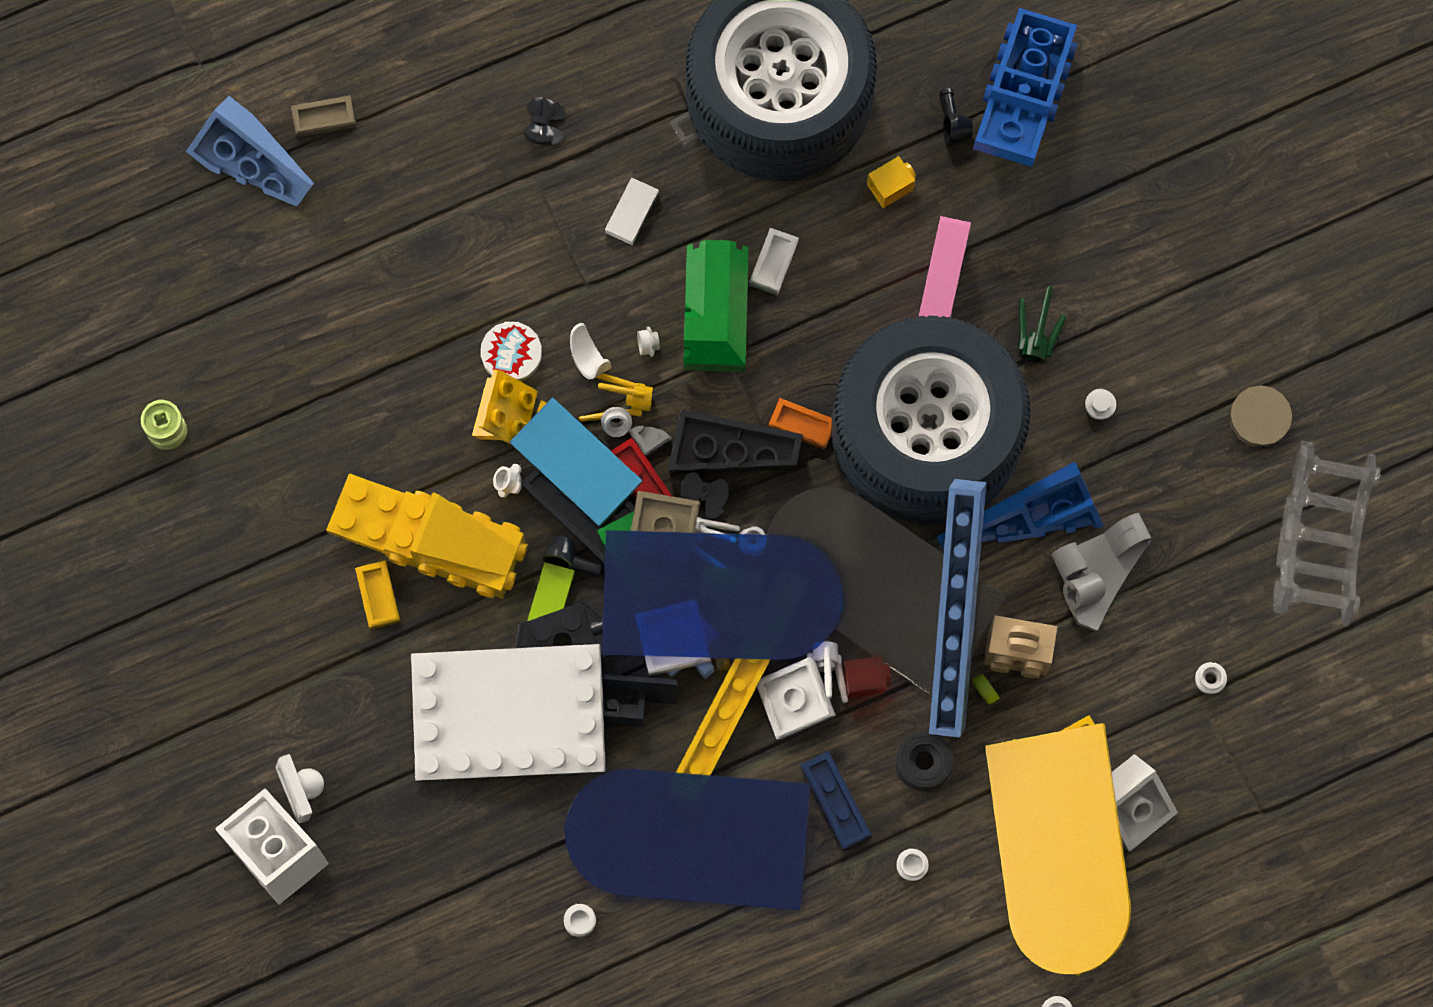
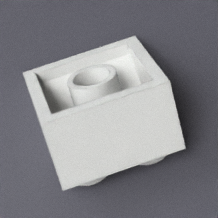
[1112,754,1178,852]

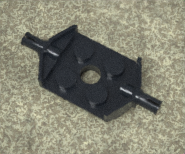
[515,599,630,661]

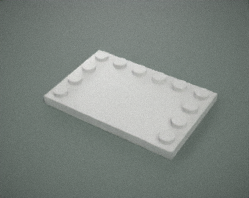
[411,644,606,781]

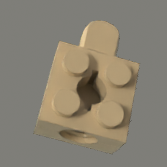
[983,615,1058,678]

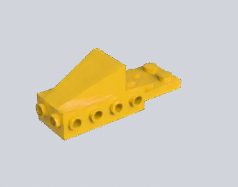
[326,473,528,599]

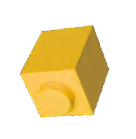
[867,156,916,208]

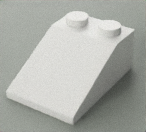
[215,789,329,904]

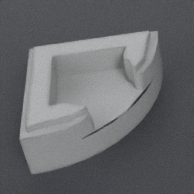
[629,426,671,457]

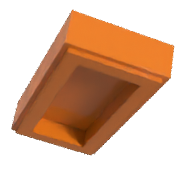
[768,398,832,450]

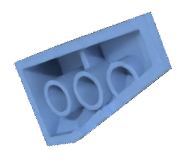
[186,96,314,206]

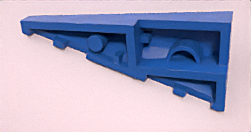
[937,462,1104,551]

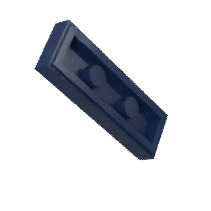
[800,751,872,851]

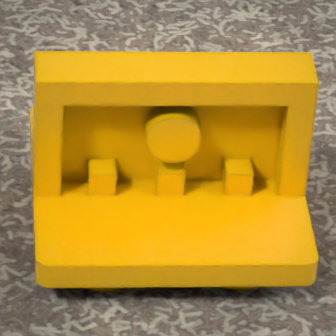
[472,370,537,444]

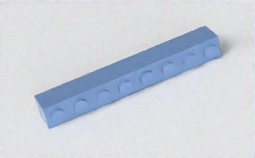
[929,479,986,738]

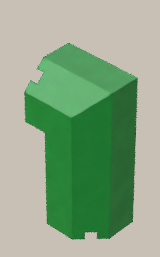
[683,240,749,372]

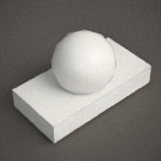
[276,754,324,823]

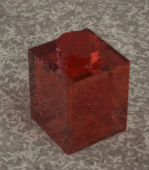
[843,656,891,698]

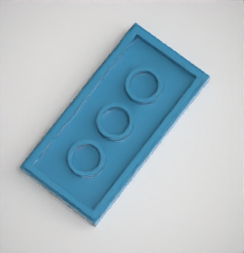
[510,397,643,527]

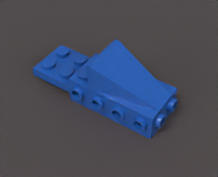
[973,8,1078,167]

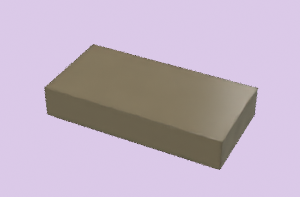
[291,95,356,138]

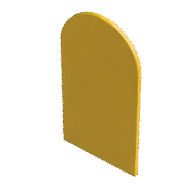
[985,723,1131,975]

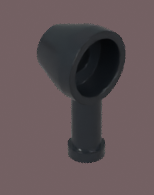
[939,88,973,144]
[542,536,602,578]

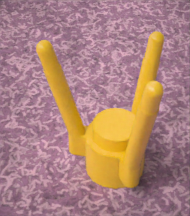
[579,373,653,422]

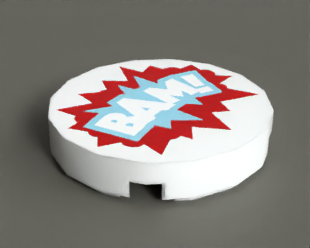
[481,322,542,381]

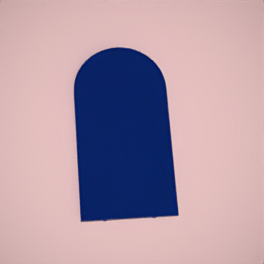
[602,530,844,660]
[564,769,810,910]

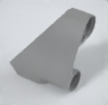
[1051,513,1152,631]

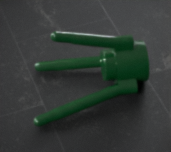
[1018,286,1066,362]

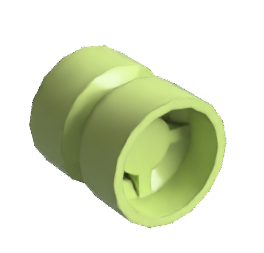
[141,400,187,450]

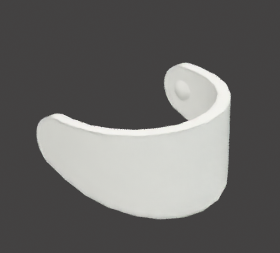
[570,323,612,379]

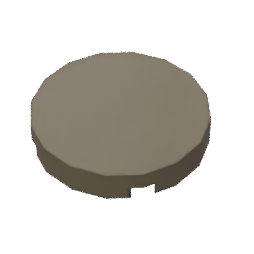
[1230,385,1292,447]

